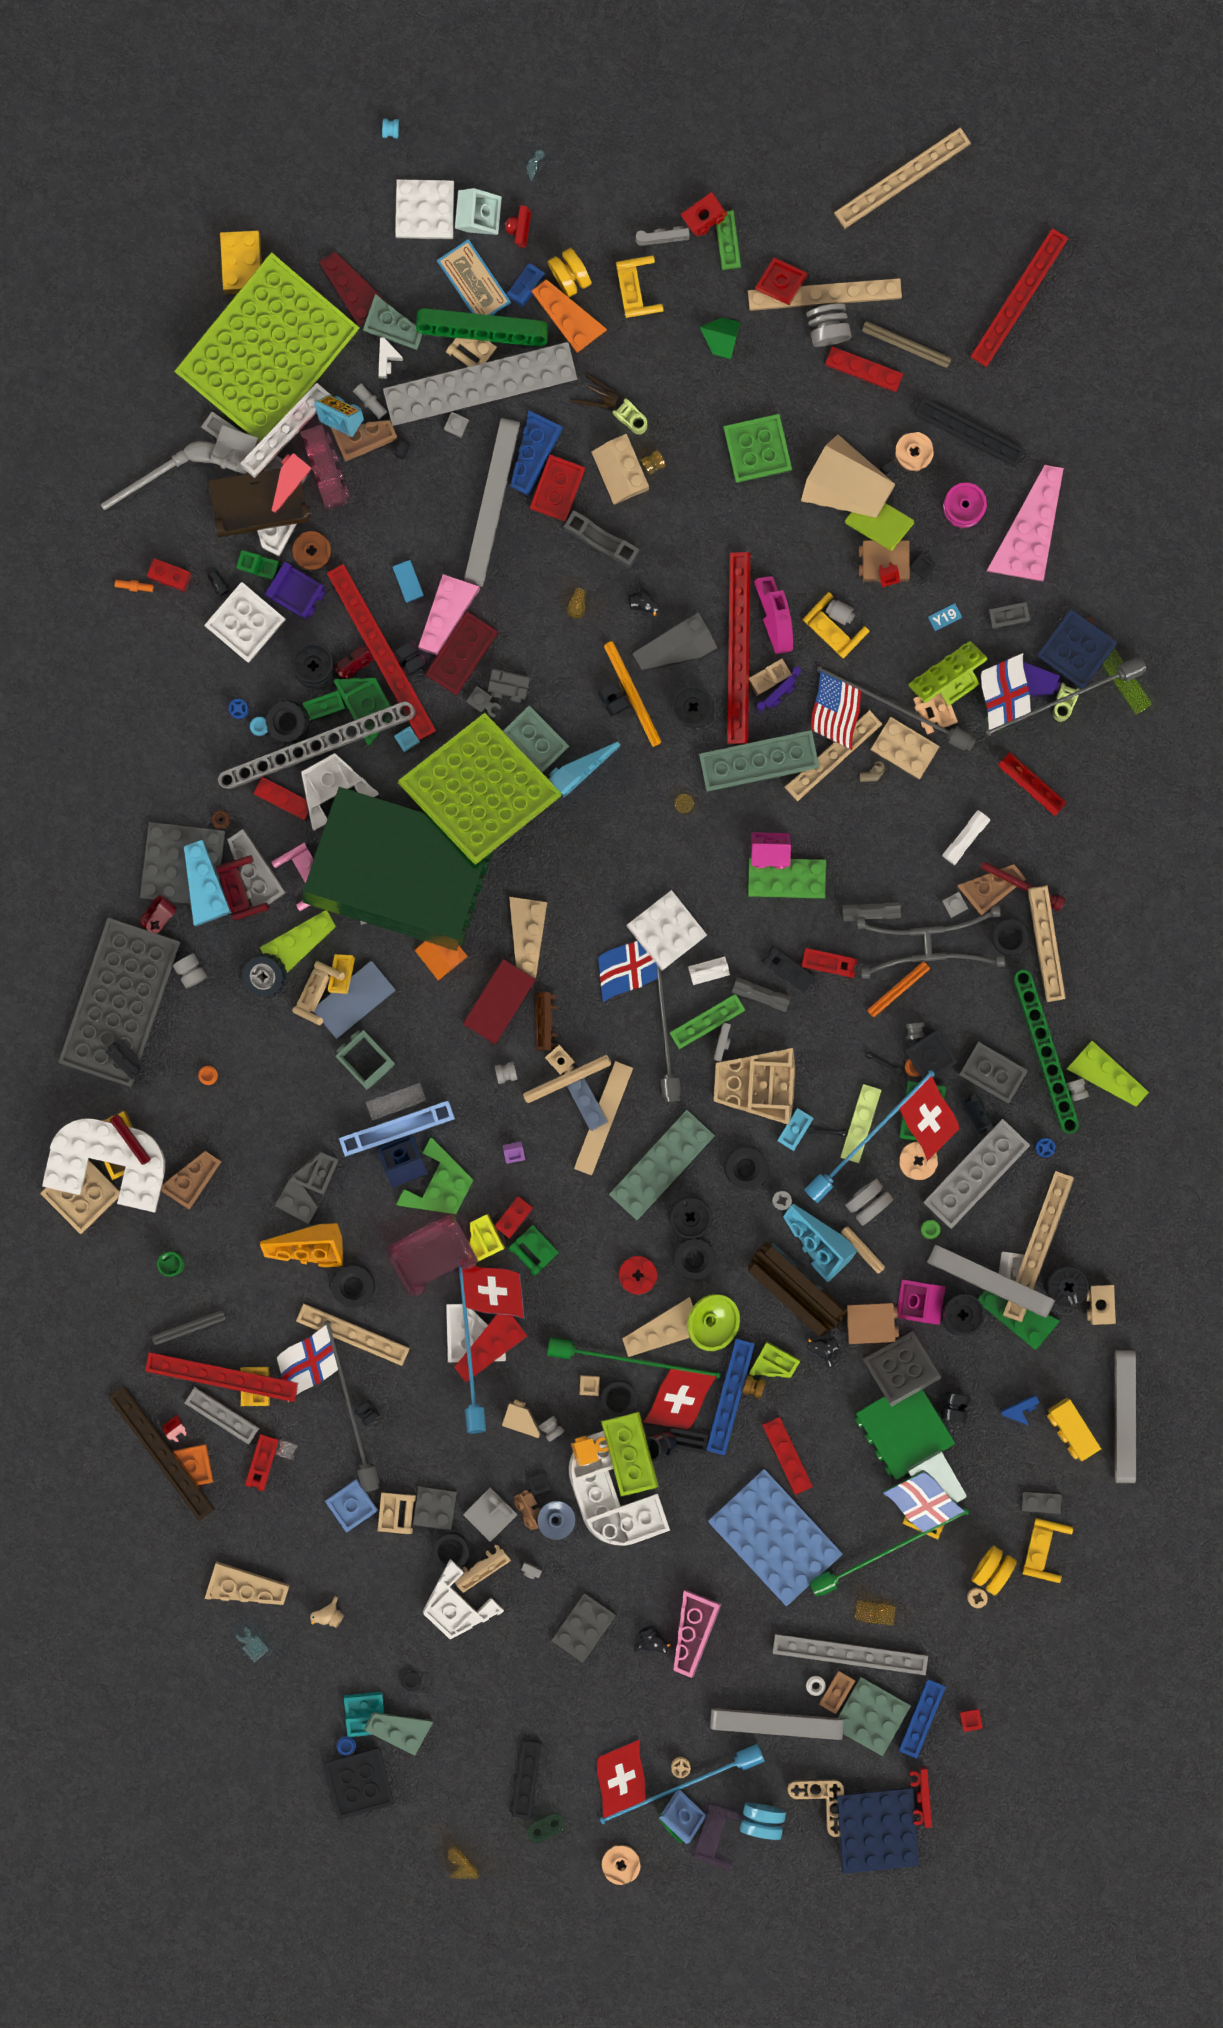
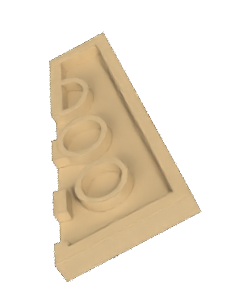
[509,897,547,978]
[622,1297,693,1357]

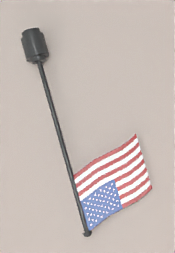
[811,666,977,752]

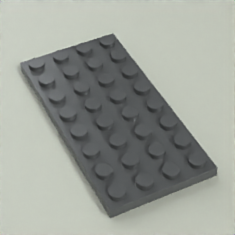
[58,918,181,1087]

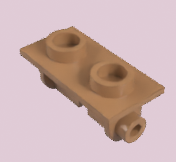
[513,1489,540,1531]

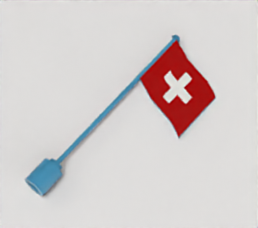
[804,1070,959,1203]
[457,1259,525,1434]
[597,1739,765,1824]

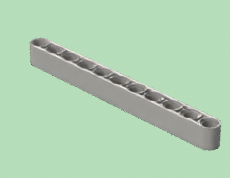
[218,702,416,789]

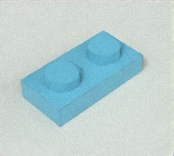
[777,1108,814,1151]

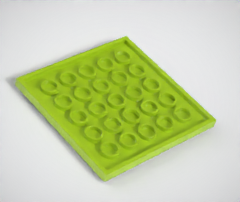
[398,713,562,865]

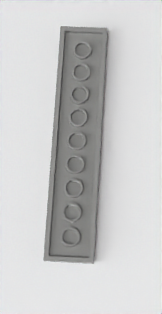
[383,342,577,426]

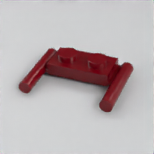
[216,855,269,921]

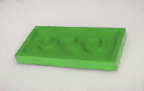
[748,858,826,899]

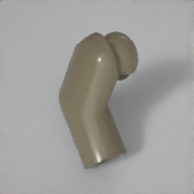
[860,761,885,782]

